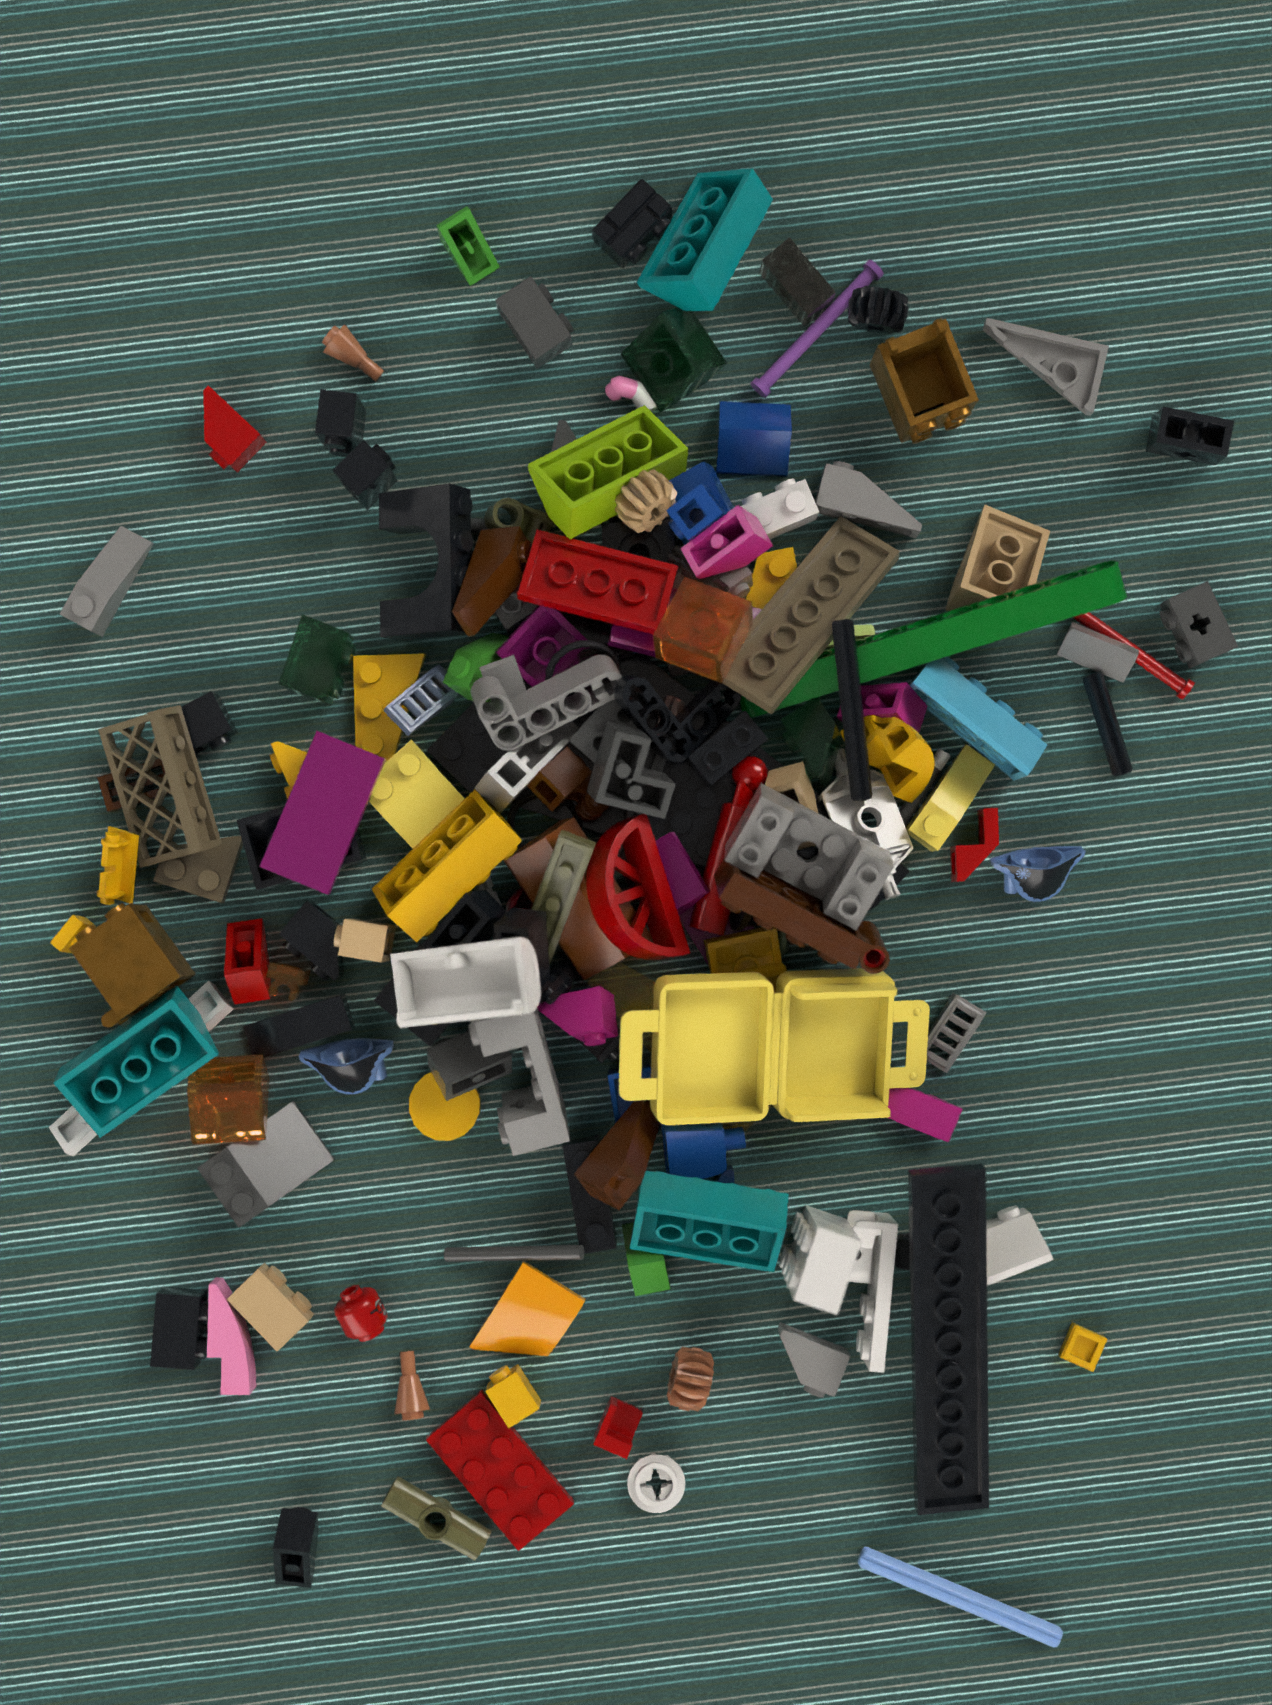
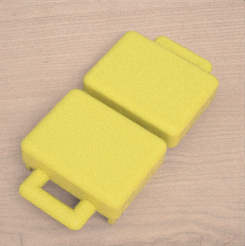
[619,968,930,1125]

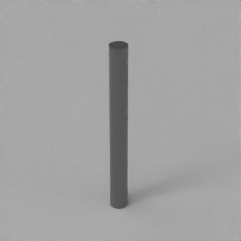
[444,1245,584,1262]

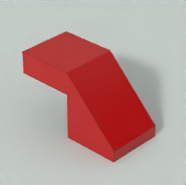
[950,808,999,882]

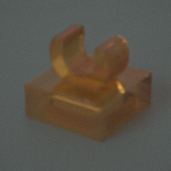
[266,962,311,1001]

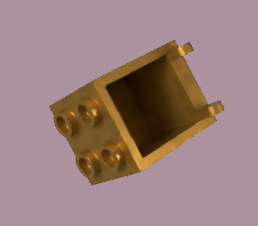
[870,318,979,444]
[69,903,196,1028]

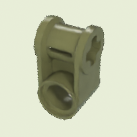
[484,498,556,543]

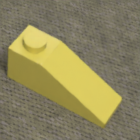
[906,744,995,852]

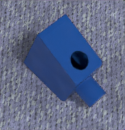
[661,1123,746,1179]

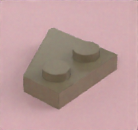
[153,836,243,903]

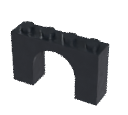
[379,483,473,641]

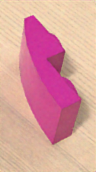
[888,1088,963,1142]

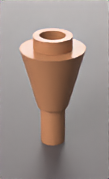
[322,325,384,382]
[394,1350,430,1420]

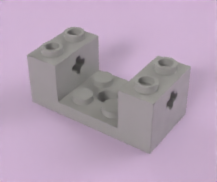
[725,783,894,930]
[468,1009,570,1156]

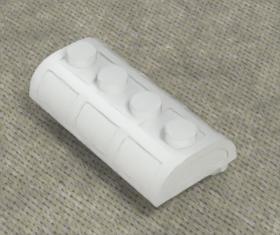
[390,937,541,1028]

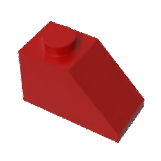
[203,385,267,473]
[224,918,271,1005]

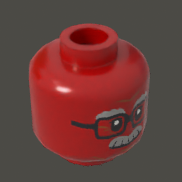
[334,1285,388,1342]

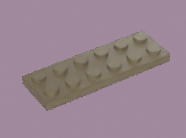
[712,516,900,714]

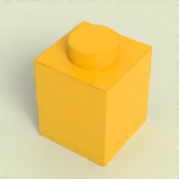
[485,1364,541,1428]

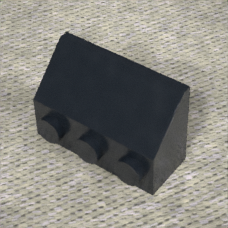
[236,806,368,891]

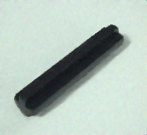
[1083,672,1133,776]

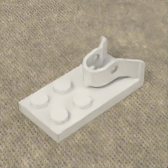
[847,1210,898,1373]

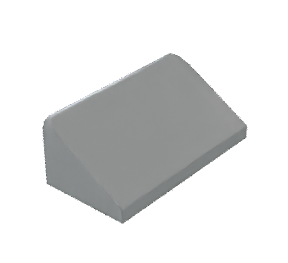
[1057,622,1139,683]

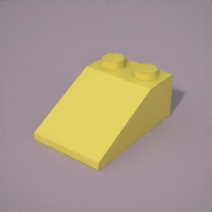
[369,740,465,849]

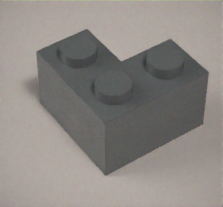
[587,721,676,819]

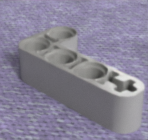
[470,655,622,751]

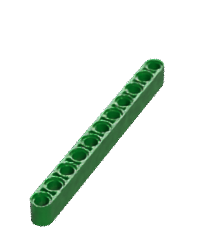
[739,560,1127,718]

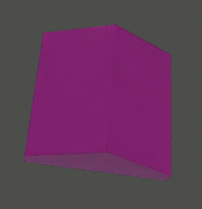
[495,605,596,687]
[623,832,710,917]

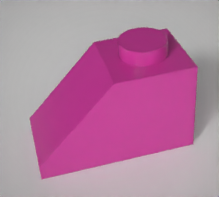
[680,505,773,579]
[837,682,928,733]
[537,986,618,1046]

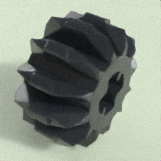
[847,286,909,334]

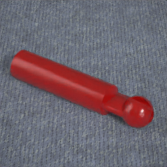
[689,756,768,936]

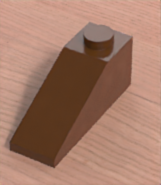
[452,526,532,636]
[574,1100,660,1210]

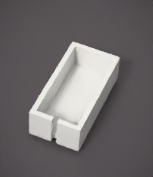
[779,1205,862,1315]

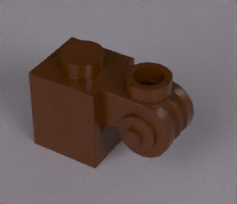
[527,747,609,822]

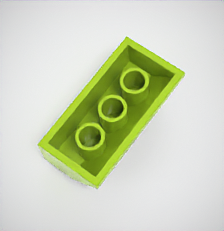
[528,405,689,539]

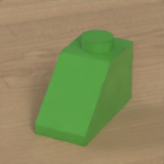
[442,633,510,702]

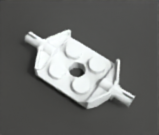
[816,748,913,900]

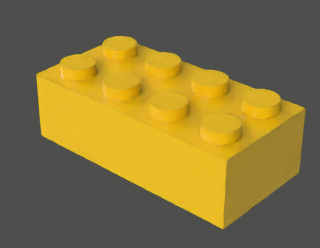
[372,789,522,943]

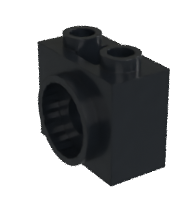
[601,517,676,565]

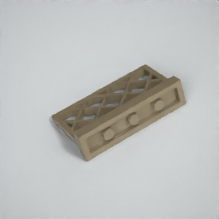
[98,705,222,868]

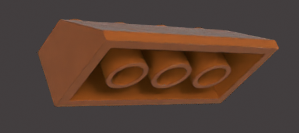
[503,817,652,980]

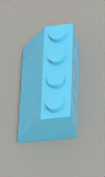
[908,656,1047,781]

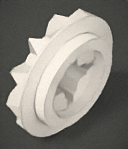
[627,1453,685,1513]

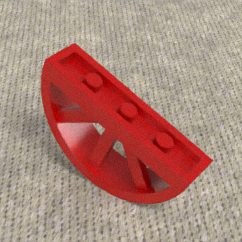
[586,814,690,960]

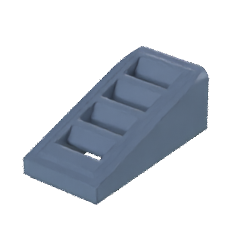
[383,665,459,736]

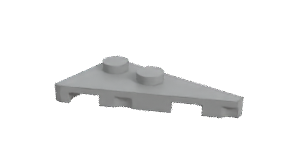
[983,318,1109,416]

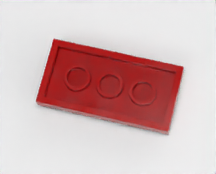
[517,529,678,636]
[425,1390,574,1551]

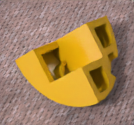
[840,715,934,803]

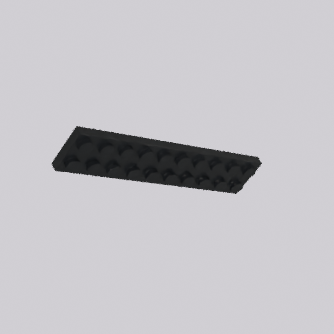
[908,1163,989,1516]

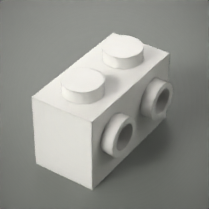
[741,478,819,539]

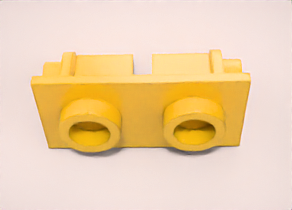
[96,826,139,905]

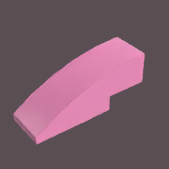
[207,1278,256,1395]

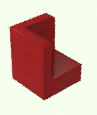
[593,1396,643,1459]

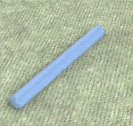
[858,1547,1063,1647]

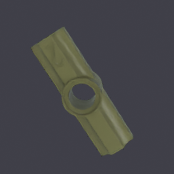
[381,1476,492,1561]

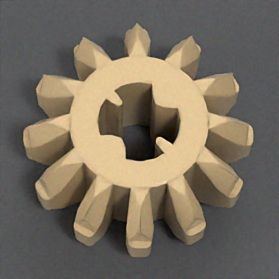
[615,469,678,533]

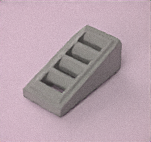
[927,993,987,1073]

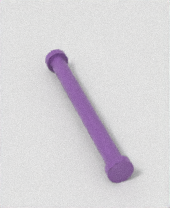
[750,260,884,398]

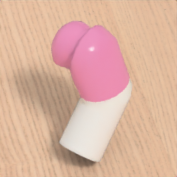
[605,376,657,412]

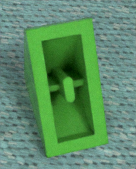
[436,206,500,286]
[622,1222,671,1296]

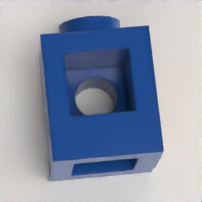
[666,483,727,541]

